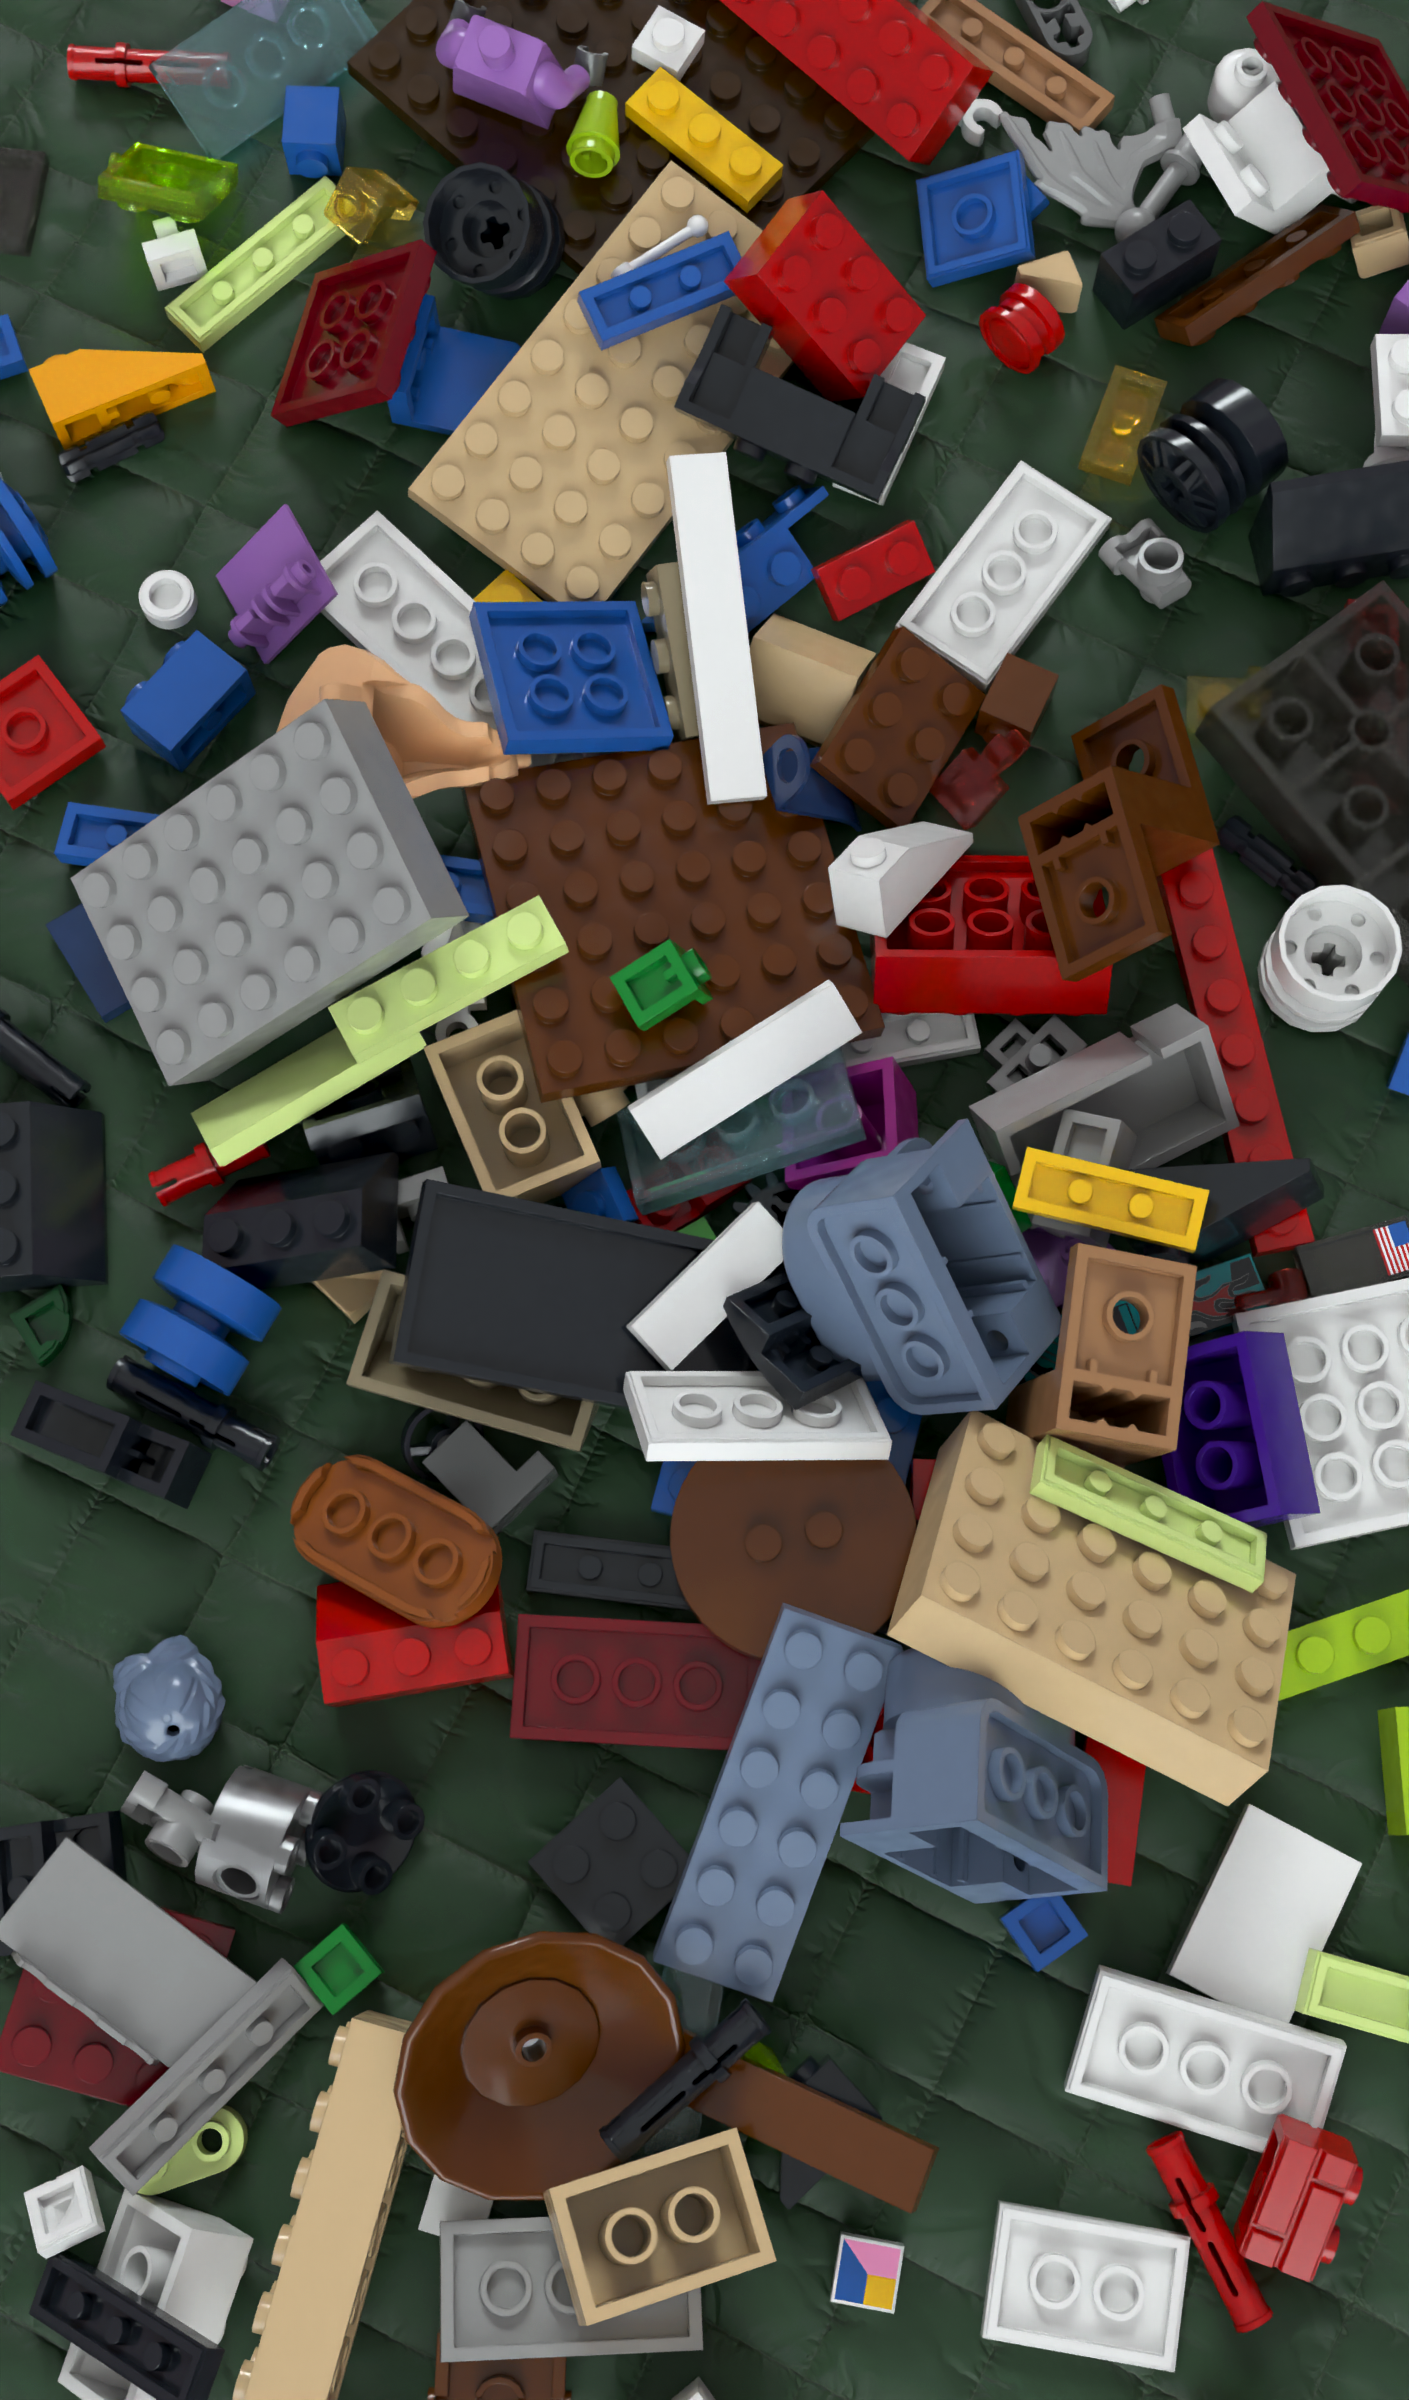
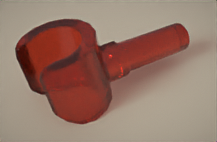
[1234,1268,1307,1310]

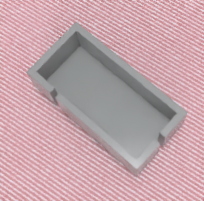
[968,1003,1240,1230]

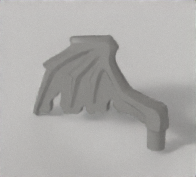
[999,93,1182,229]

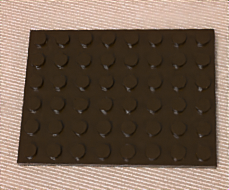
[347,0,875,275]

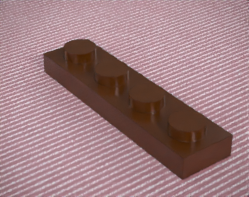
[1154,204,1361,347]

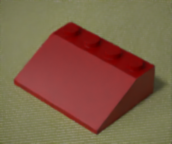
[870,855,1113,1016]

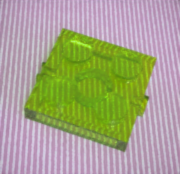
[98,142,238,223]

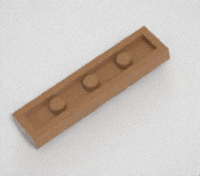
[920,0,1115,136]

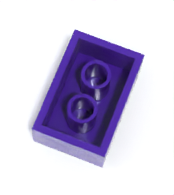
[1161,1331,1321,1528]

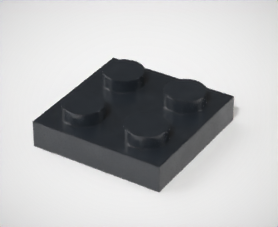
[528,1777,689,1946]

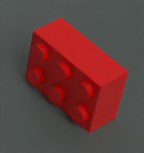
[724,190,926,402]

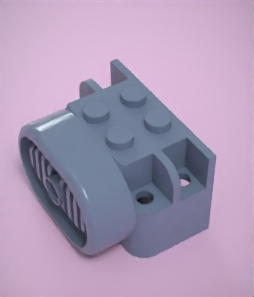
[782,1118,1061,1415]
[840,1648,1108,1904]

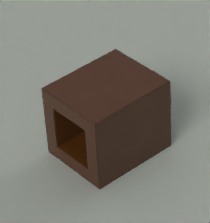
[974,653,1059,755]

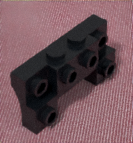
[674,304,926,503]

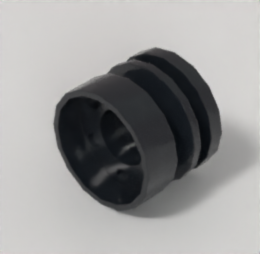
[423,162,565,301]
[1137,378,1289,534]

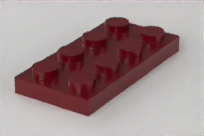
[510,1614,761,1751]

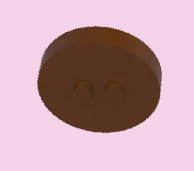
[670,1460,917,1661]

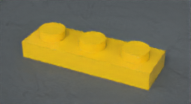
[625,66,783,213]
[1012,1147,1210,1253]

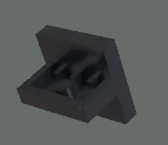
[302,1057,438,1165]

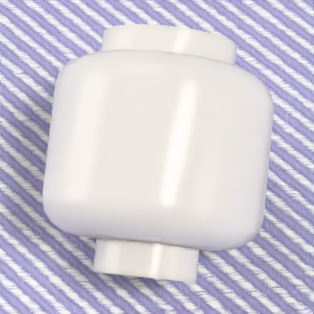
[1207,48,1281,123]

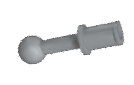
[1114,134,1203,243]

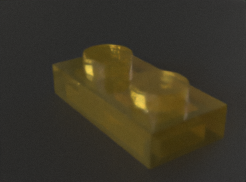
[1078,365,1168,486]

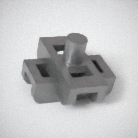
[983,1014,1087,1094]

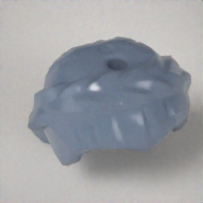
[113,1635,226,1762]

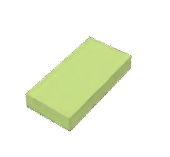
[1294,1948,1409,2044]

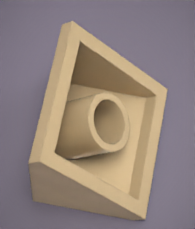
[750,614,877,747]

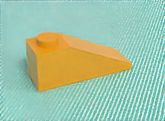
[28,349,216,450]

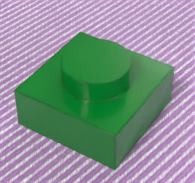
[294,1923,385,2015]

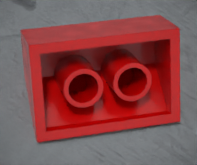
[316,1578,514,1707]

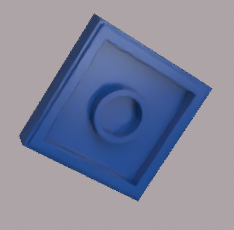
[916,150,1036,288]

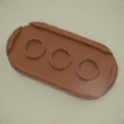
[290,1454,502,1628]

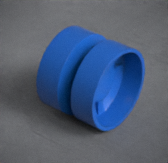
[119,1244,282,1396]

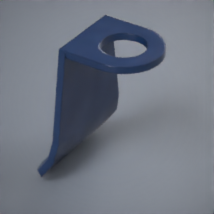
[763,734,862,832]

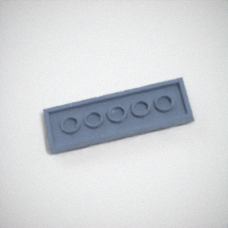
[653,1603,904,2003]

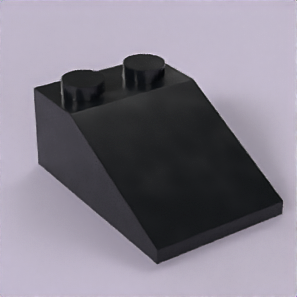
[1126,1158,1325,1264]

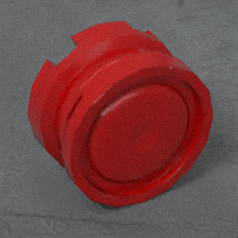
[979,283,1065,374]

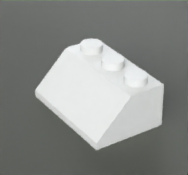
[58,2188,254,2400]

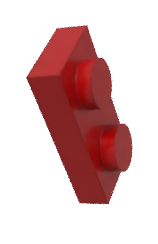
[811,520,936,621]

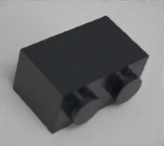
[1092,199,1222,330]

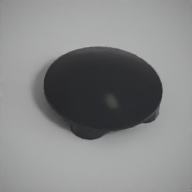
[305,1770,425,1895]

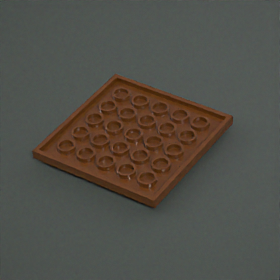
[461,722,885,1103]

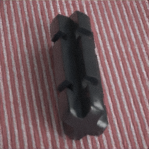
[58,411,165,482]
[1217,815,1319,903]

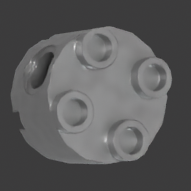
[195,1765,324,1914]

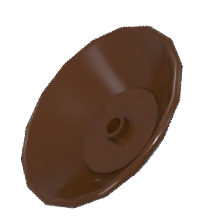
[393,1931,686,2200]

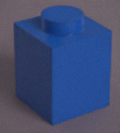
[282,85,346,178]

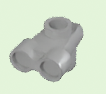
[1098,518,1192,609]
[119,1770,216,1867]

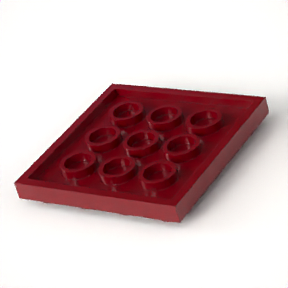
[1246,1,1409,213]

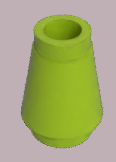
[566,91,620,178]

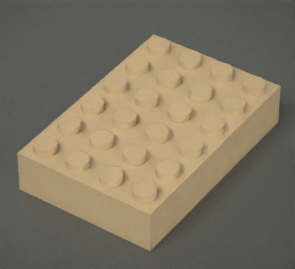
[887,1411,1296,1807]

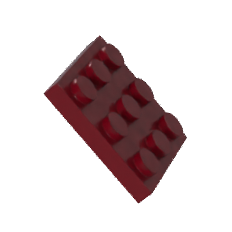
[270,239,437,427]
[0,1906,236,2107]

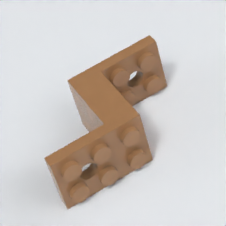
[1005,1243,1197,1469]

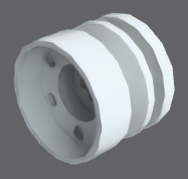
[1257,885,1403,1032]

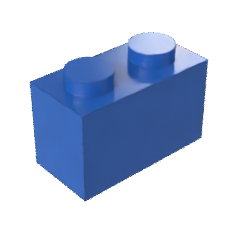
[120,630,256,773]

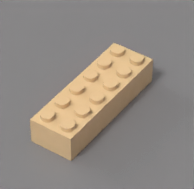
[232,2010,412,2400]

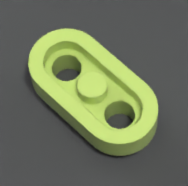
[137,2105,248,2195]

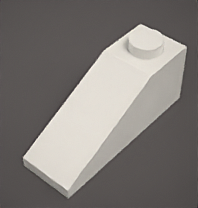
[828,821,973,938]

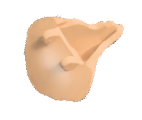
[276,644,531,799]

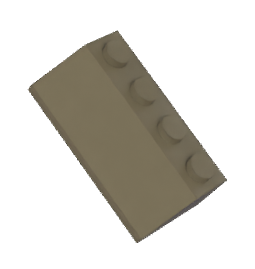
[346,1269,600,1453]

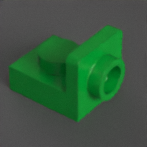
[610,939,713,1031]

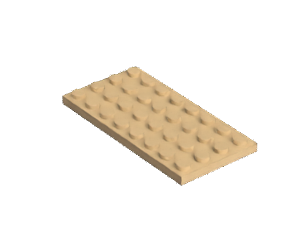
[408,160,794,602]

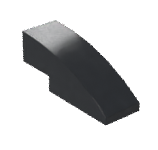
[10,1380,212,1509]

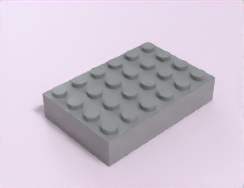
[70,699,469,1086]

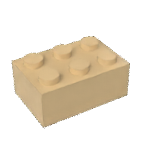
[424,1010,602,1203]
[542,2127,777,2326]

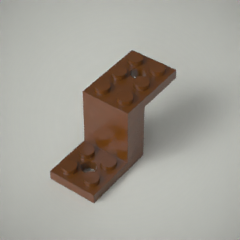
[1018,684,1220,982]

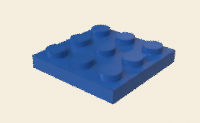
[469,601,674,755]

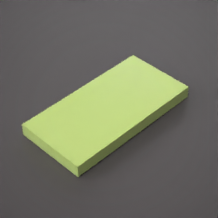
[191,1027,427,1167]

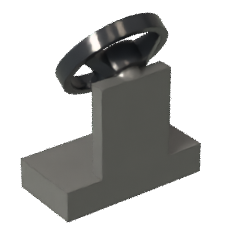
[401,1407,559,1535]

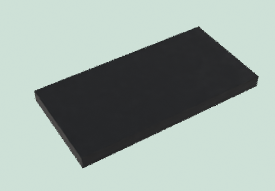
[389,1179,774,1410]

